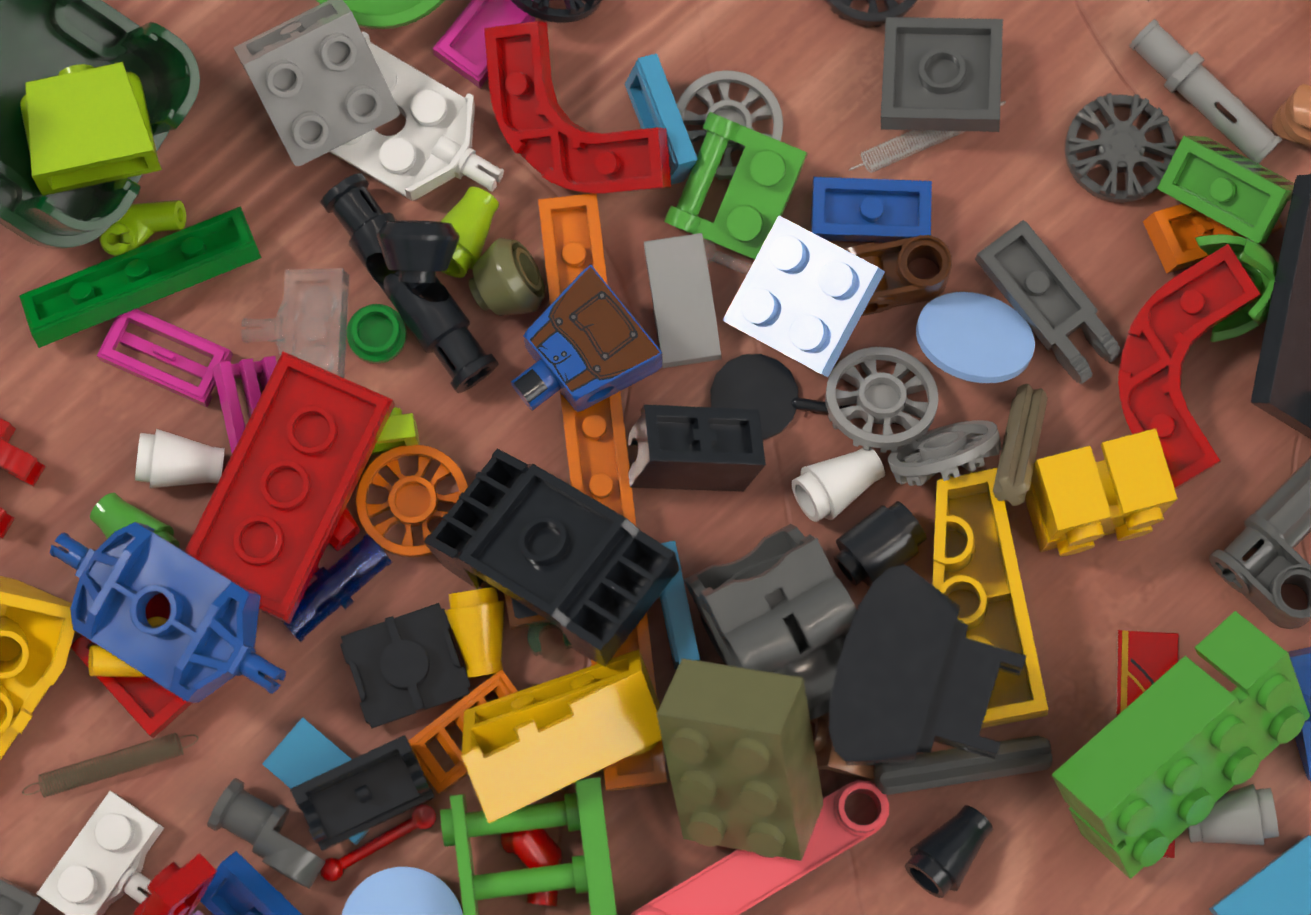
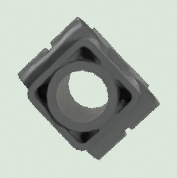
[684,524,857,720]

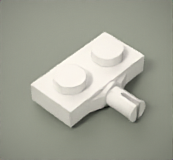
[36,791,164,915]

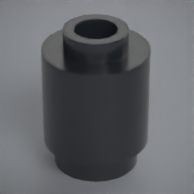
[834,501,927,587]

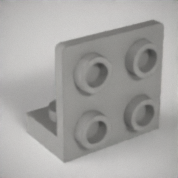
[233,0,400,166]

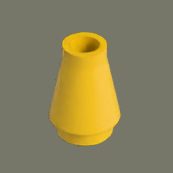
[445,587,505,678]

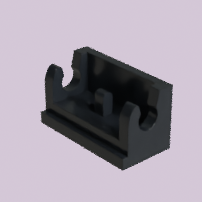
[628,404,766,492]
[290,735,435,851]

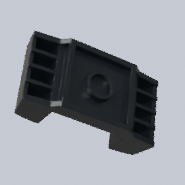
[423,448,679,667]

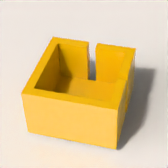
[1025,428,1178,556]

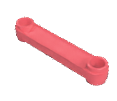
[630,780,889,915]

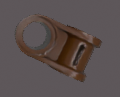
[844,235,952,316]

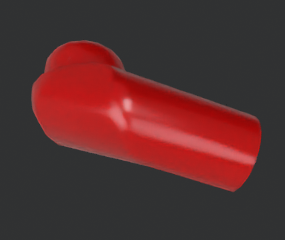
[500,828,563,907]

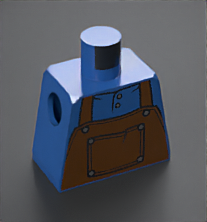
[511,265,662,412]

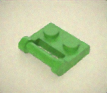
[664,112,808,259]

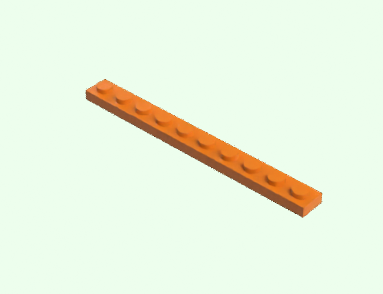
[538,193,667,791]

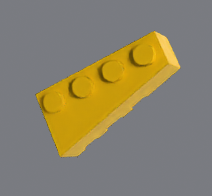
[932,468,1049,729]

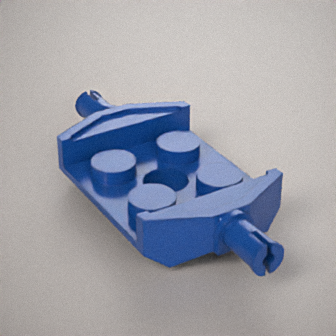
[50,522,286,703]

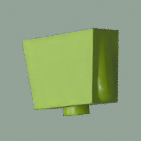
[20,62,162,196]

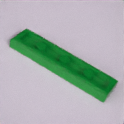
[19,206,262,348]

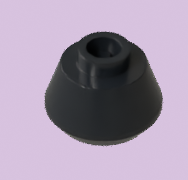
[377,220,460,283]

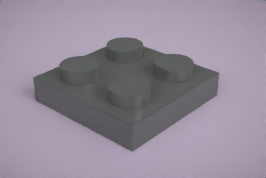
[881,17,1003,132]

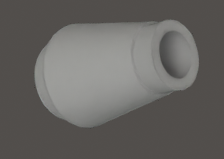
[1188,784,1279,845]

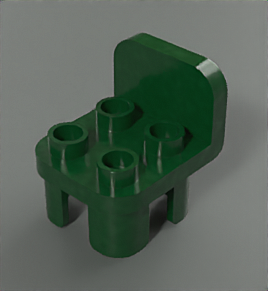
[0,0,200,249]

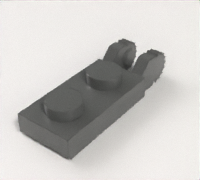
[975,220,1122,384]

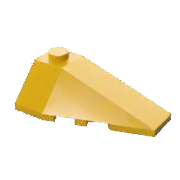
[0,576,75,760]

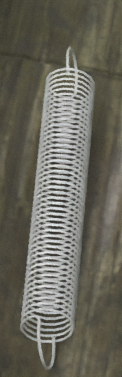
[849,101,1005,173]

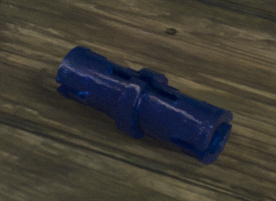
[281,534,393,643]

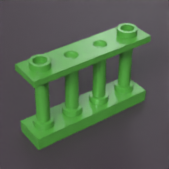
[440,777,617,915]

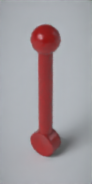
[320,805,436,882]

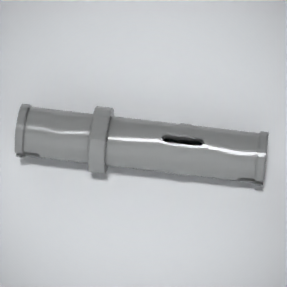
[1129,19,1282,164]

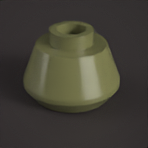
[469,238,545,316]

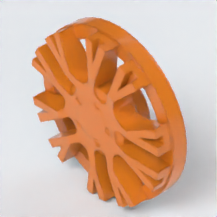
[356,445,468,558]

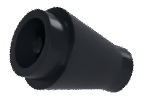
[905,805,993,898]

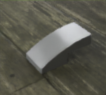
[644,233,721,368]

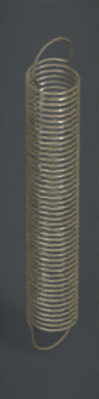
[22,732,198,798]

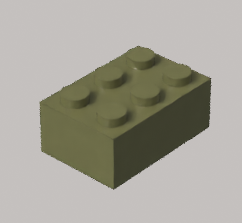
[657,658,823,861]

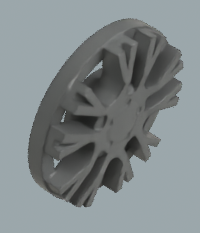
[1065,93,1177,202]

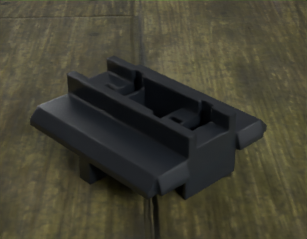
[340,603,471,729]

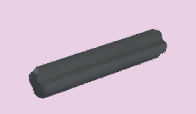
[874,735,1053,795]

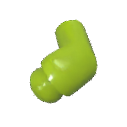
[99,200,186,256]

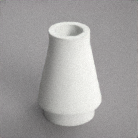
[135,429,225,488]
[792,446,885,522]

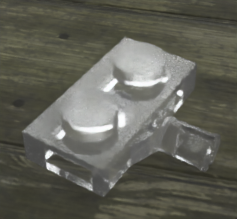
[241,268,349,378]

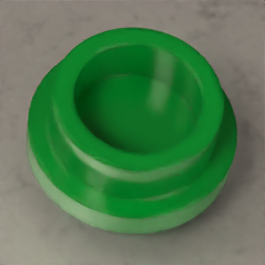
[346,304,407,364]

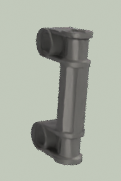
[1209,457,1311,629]

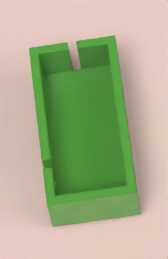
[1052,611,1310,879]

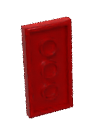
[185,351,395,624]

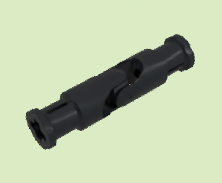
[321,173,499,393]

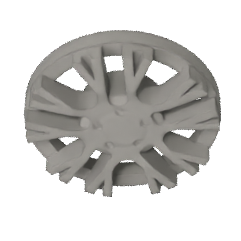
[677,70,783,181]
[825,347,938,453]
[888,420,1002,486]

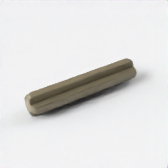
[993,384,1048,506]

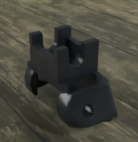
[829,565,1026,766]

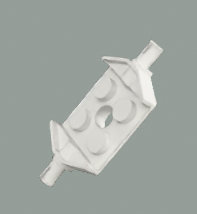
[329,31,504,201]

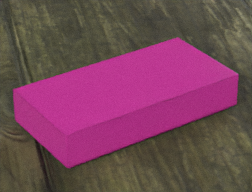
[433,0,550,88]

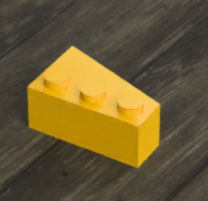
[461,649,662,824]

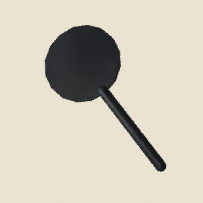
[710,354,900,440]

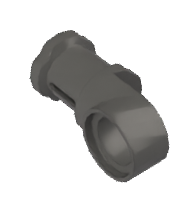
[207,778,325,889]

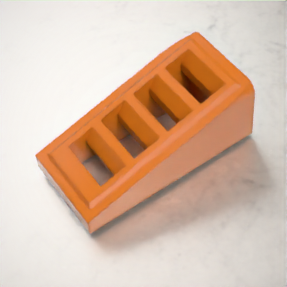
[409,669,518,795]

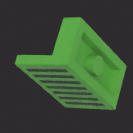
[1157,136,1294,244]

